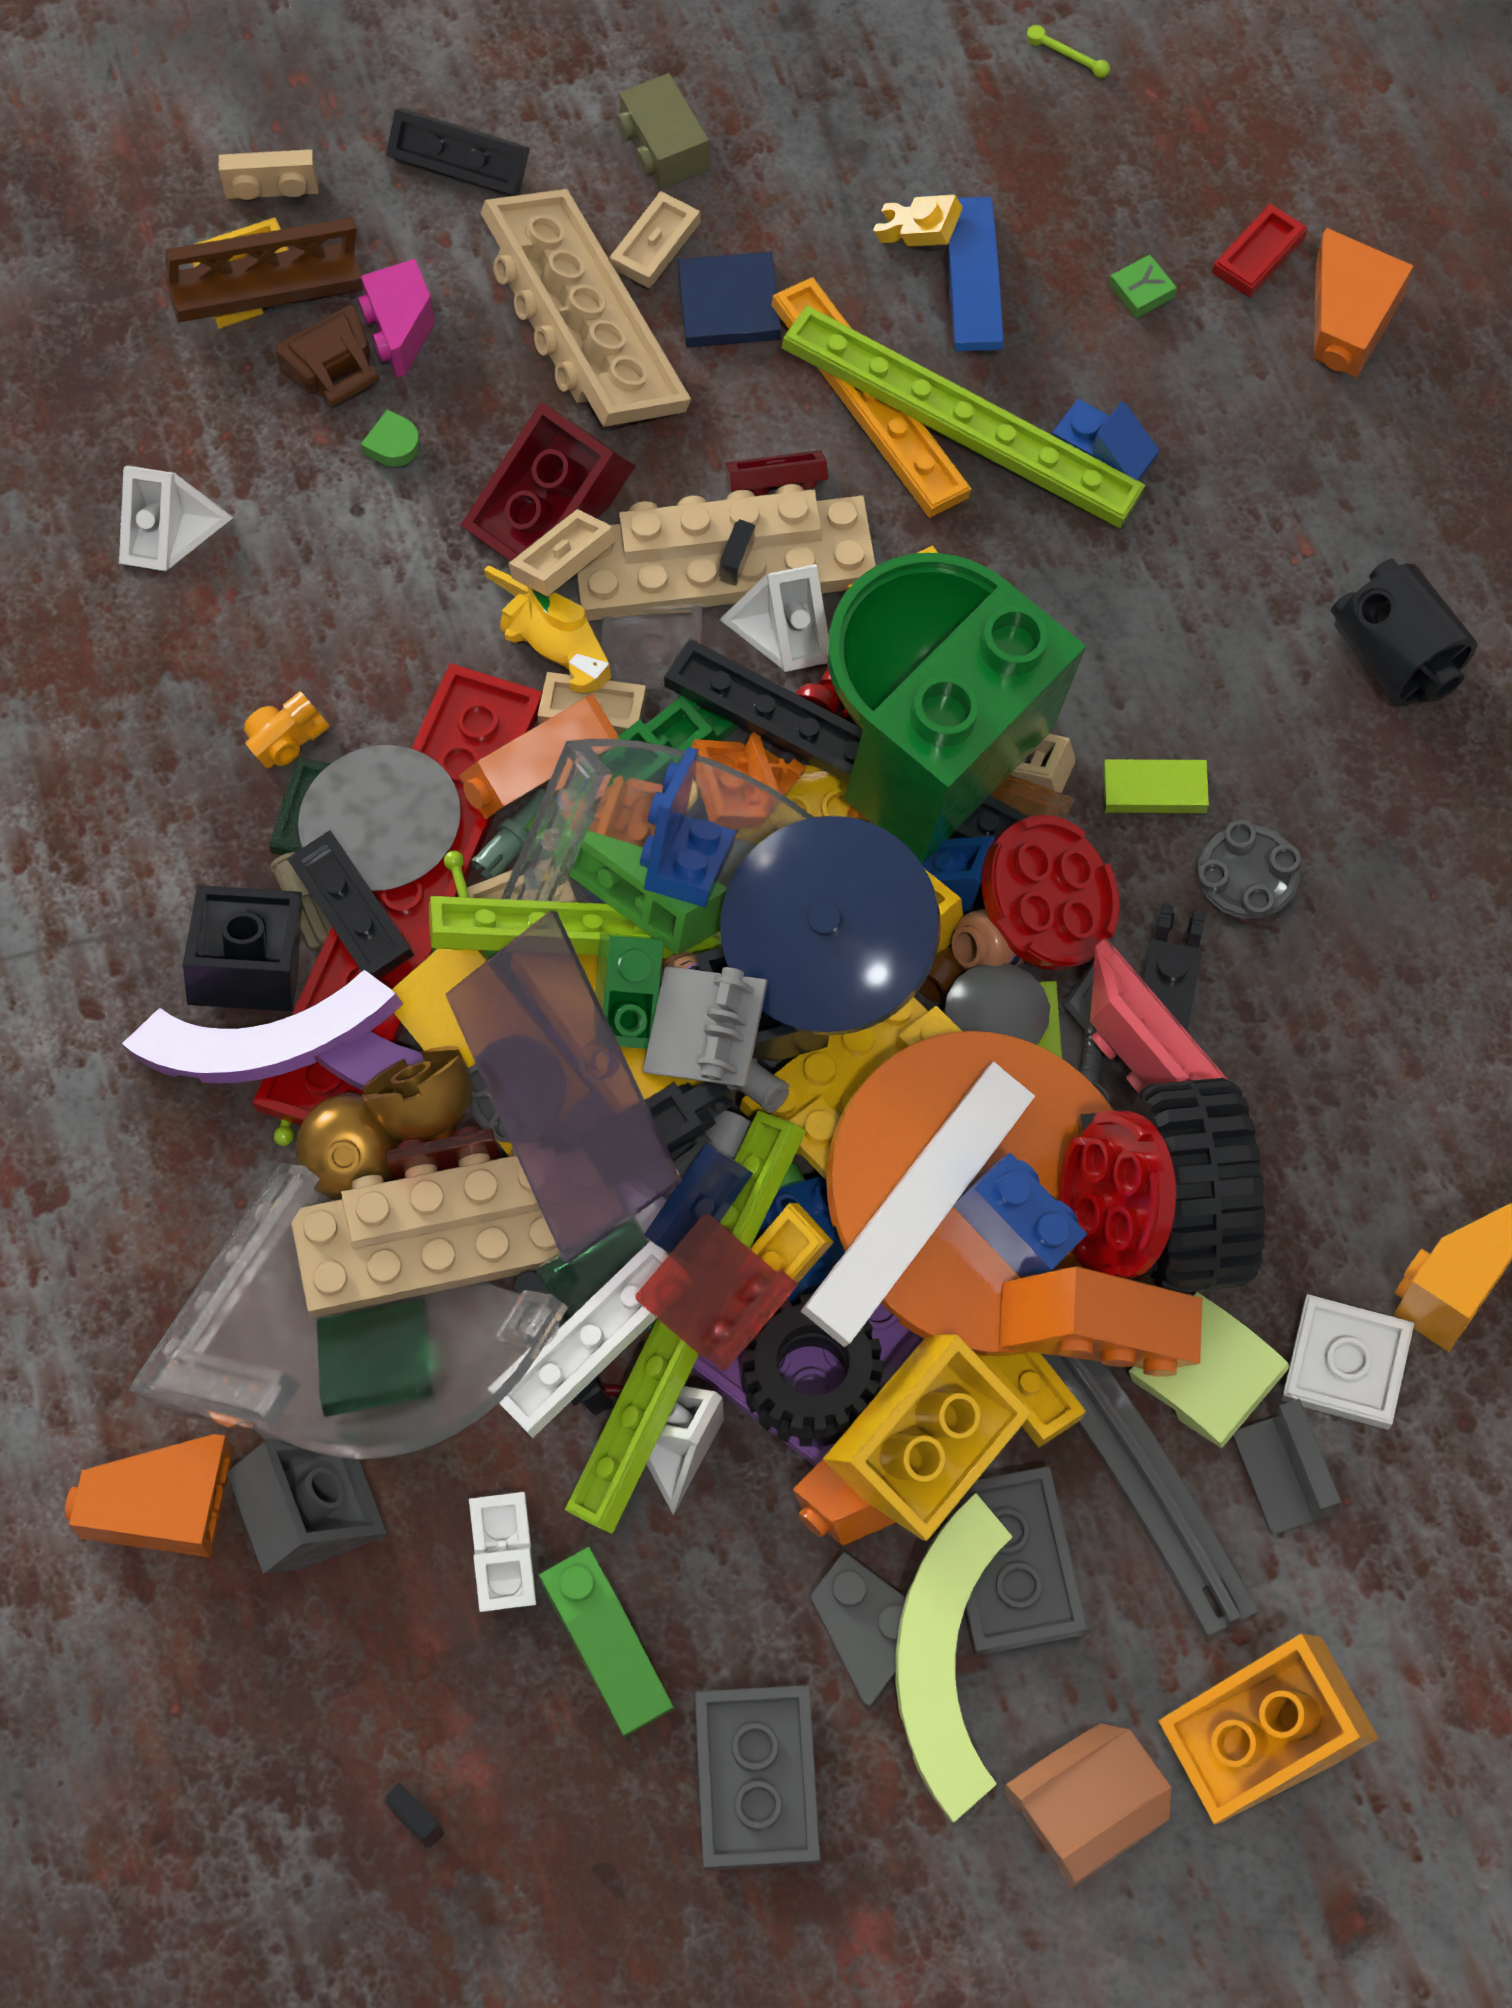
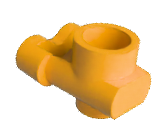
[244,691,330,770]

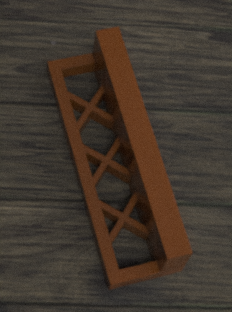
[165,217,363,323]

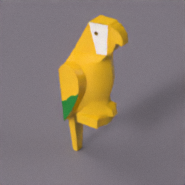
[484,565,611,693]

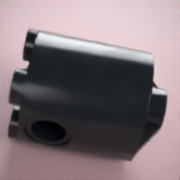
[1331,559,1478,706]

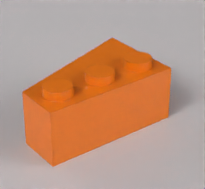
[999,1266,1202,1377]

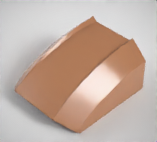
[1003,1723,1172,1890]

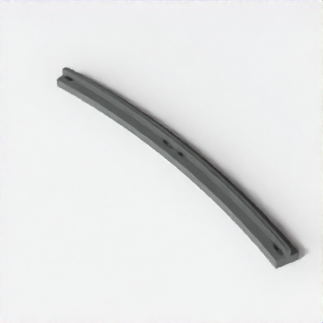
[757,1055,1258,1640]

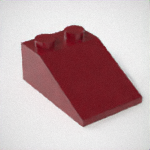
[461,402,636,562]

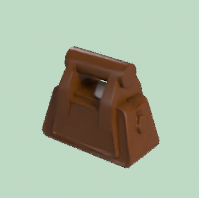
[276,305,380,408]

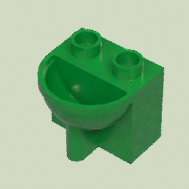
[827,553,1086,865]

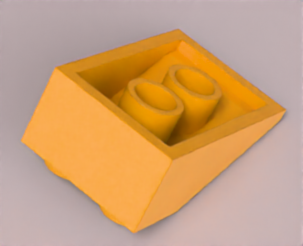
[1393,1203,1512,1352]
[1158,1633,1379,1824]

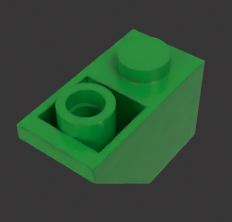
[595,933,664,1049]

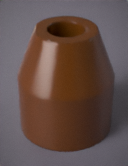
[919,947,965,1004]

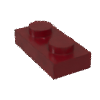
[725,450,829,496]

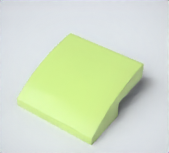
[1129,1292,1289,1449]

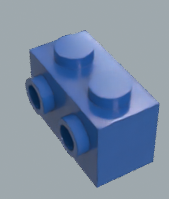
[953,1153,1087,1278]

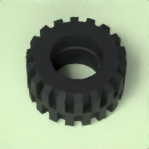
[742,1294,883,1447]

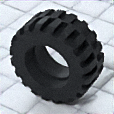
[1133,1078,1265,1293]

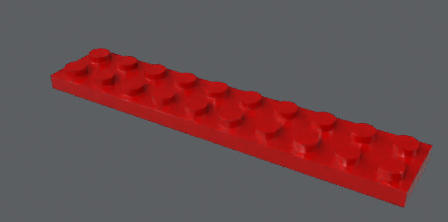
[253,663,543,1126]

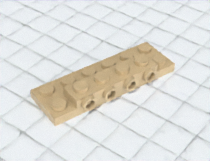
[480,189,691,427]
[577,484,876,621]
[289,1142,632,1318]

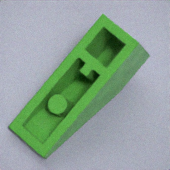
[564,827,728,955]
[539,1547,674,1737]

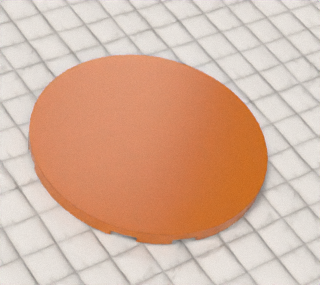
[826,1031,1114,1356]

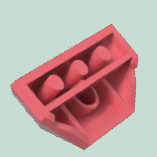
[1090,939,1243,1097]

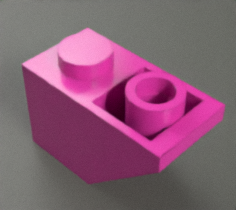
[357,259,435,378]

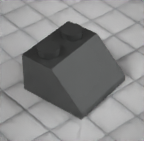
[226,1434,387,1574]

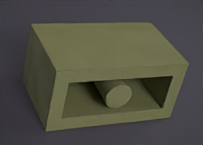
[615,73,710,190]

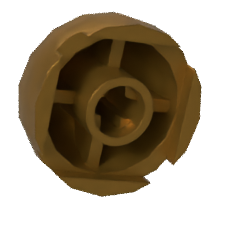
[362,1046,473,1146]
[295,1092,405,1200]

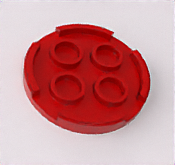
[981,815,1120,971]
[1059,1110,1176,1279]

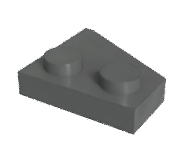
[810,1552,906,1711]

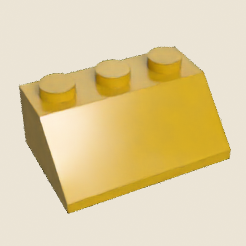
[823,1334,1032,1541]

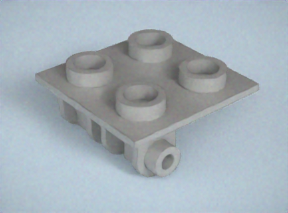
[643,966,768,1087]

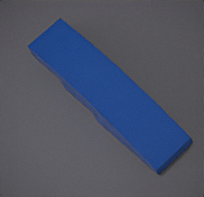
[947,197,1003,351]

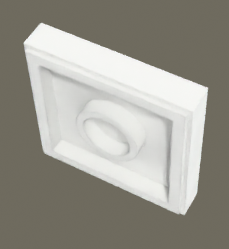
[1281,1294,1414,1430]

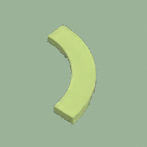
[896,1493,1013,1823]

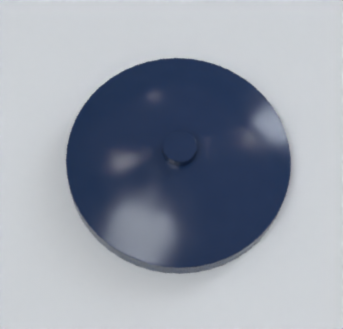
[720,816,941,1036]

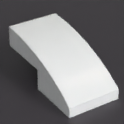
[469,1492,536,1612]

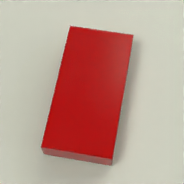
[1212,203,1308,298]

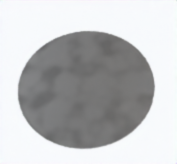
[298,745,461,891]

